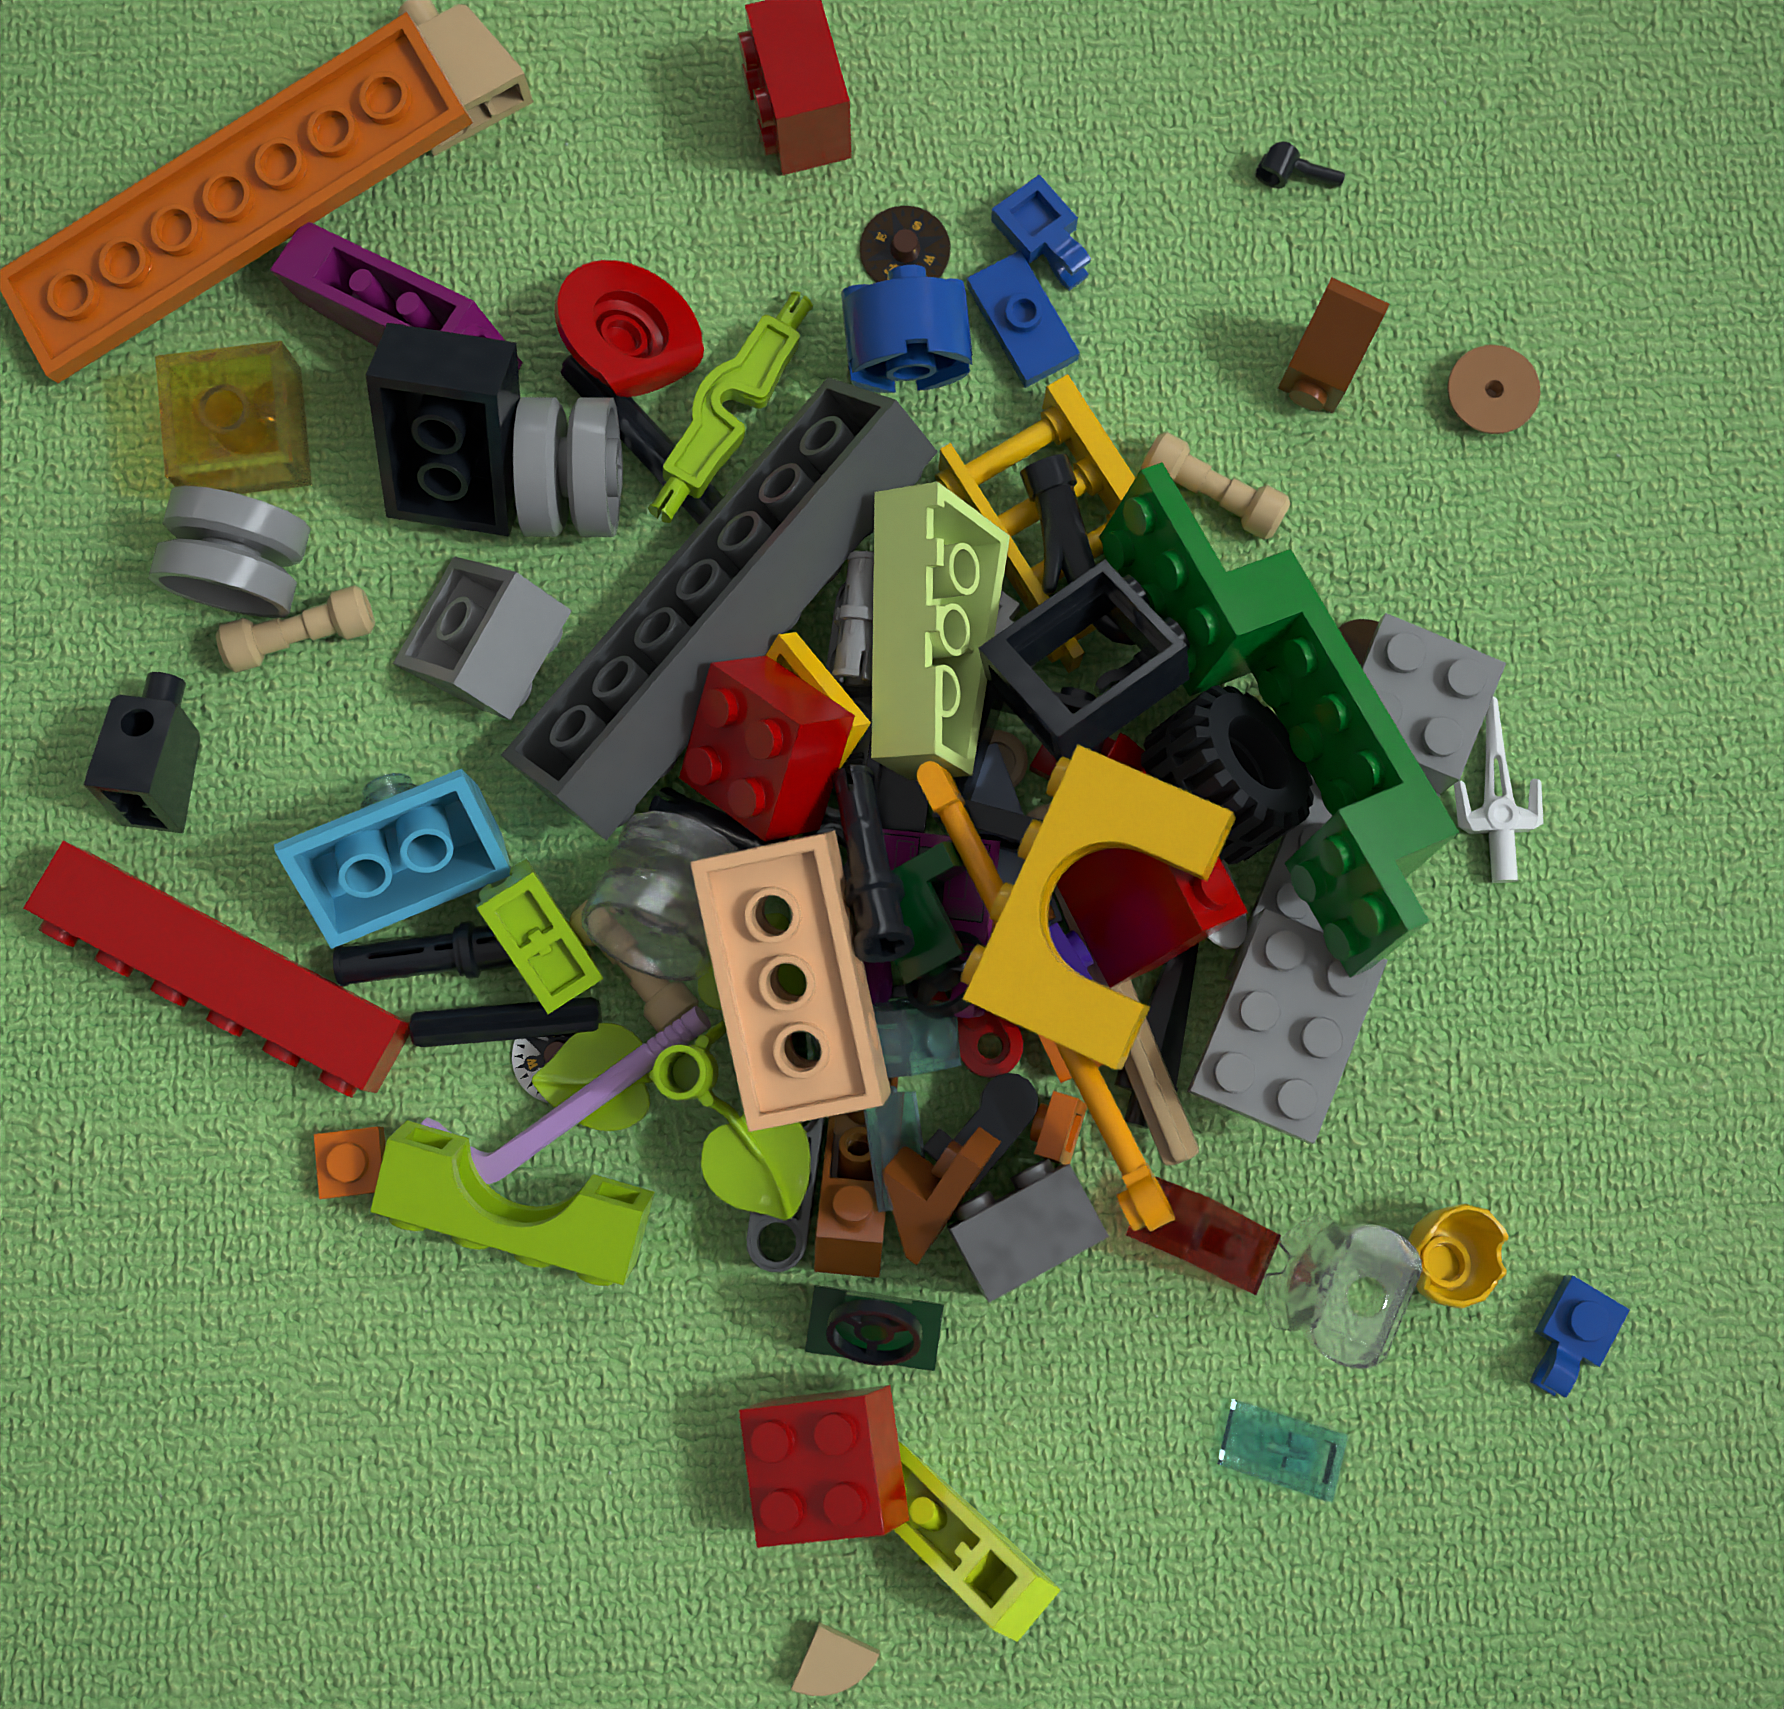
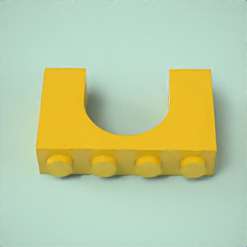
[961,745,1235,1070]

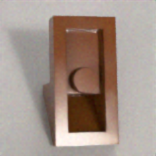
[883,1127,1001,1265]

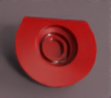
[554,260,704,397]

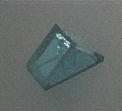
[1217,1399,1348,1502]

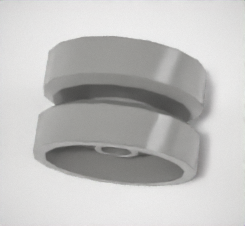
[513,397,623,537]
[148,486,311,618]

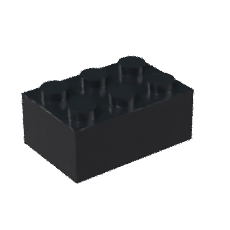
[366,323,520,537]

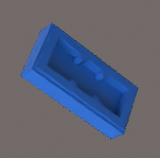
[966,250,1080,388]

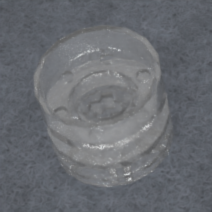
[581,811,740,982]

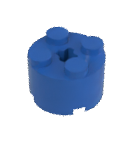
[841,265,973,393]

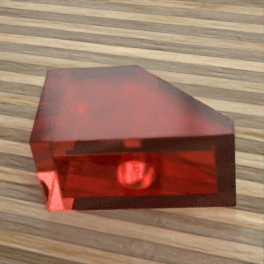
[1126,1176,1281,1295]

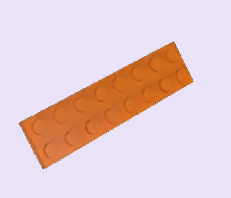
[0,12,473,383]

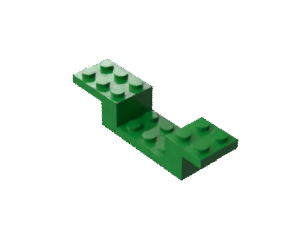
[1099,462,1460,978]

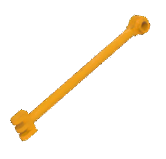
[917,761,1175,1231]

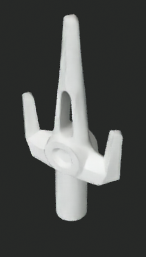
[1454,696,1543,883]

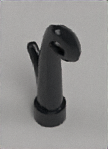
[1020,454,1136,645]

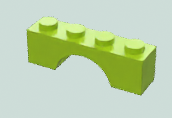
[370,1120,655,1286]

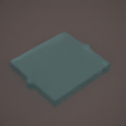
[864,1086,925,1212]

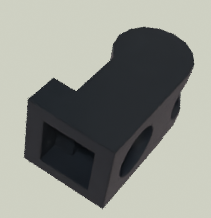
[922,1073,1038,1191]

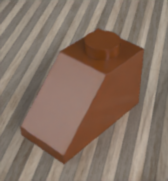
[1278,277,1390,414]

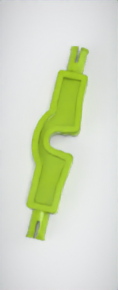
[648,291,813,523]

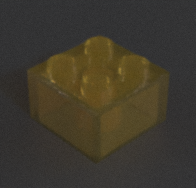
[155,341,312,494]

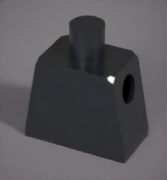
[84,672,200,833]

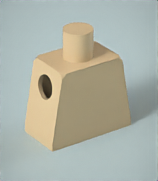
[398,0,533,156]

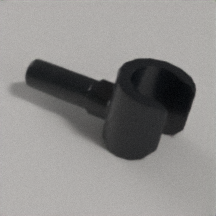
[1255,141,1345,189]

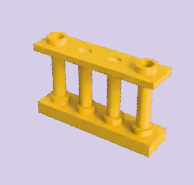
[935,374,1135,673]

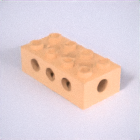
[690,830,891,1132]

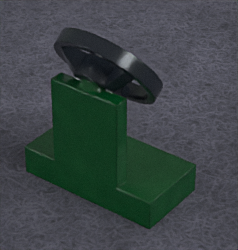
[852,842,986,1019]
[805,1285,944,1371]

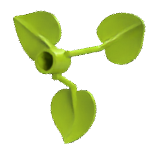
[532,913,811,1220]

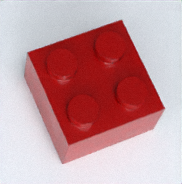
[737,0,852,176]
[679,655,855,842]
[739,1385,909,1548]

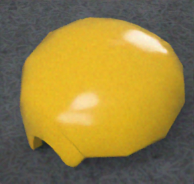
[1406,1204,1508,1309]

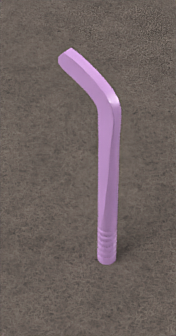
[421,1006,711,1184]

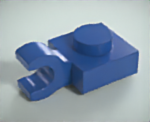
[991,174,1091,291]
[1530,1275,1630,1398]

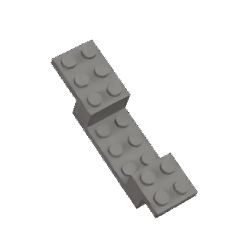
[1187,613,1506,1144]

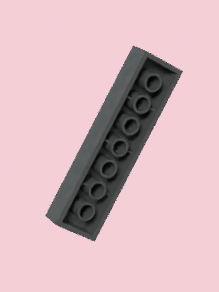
[501,377,938,840]

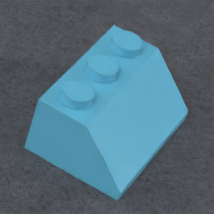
[274,768,511,949]

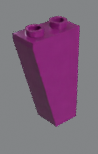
[270,222,523,370]

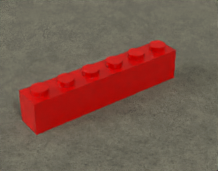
[23,840,410,1098]

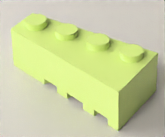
[871,481,1010,780]

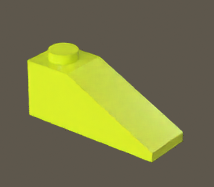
[894,1441,1061,1642]

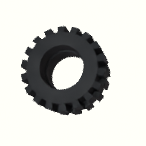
[1141,685,1314,865]

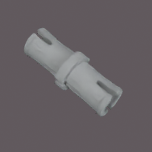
[831,551,874,687]

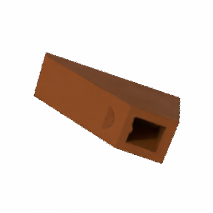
[814,1068,899,1278]

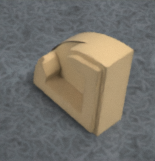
[791,1622,880,1696]

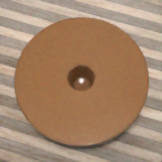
[1448,345,1540,434]

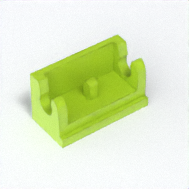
[476,858,604,1014]

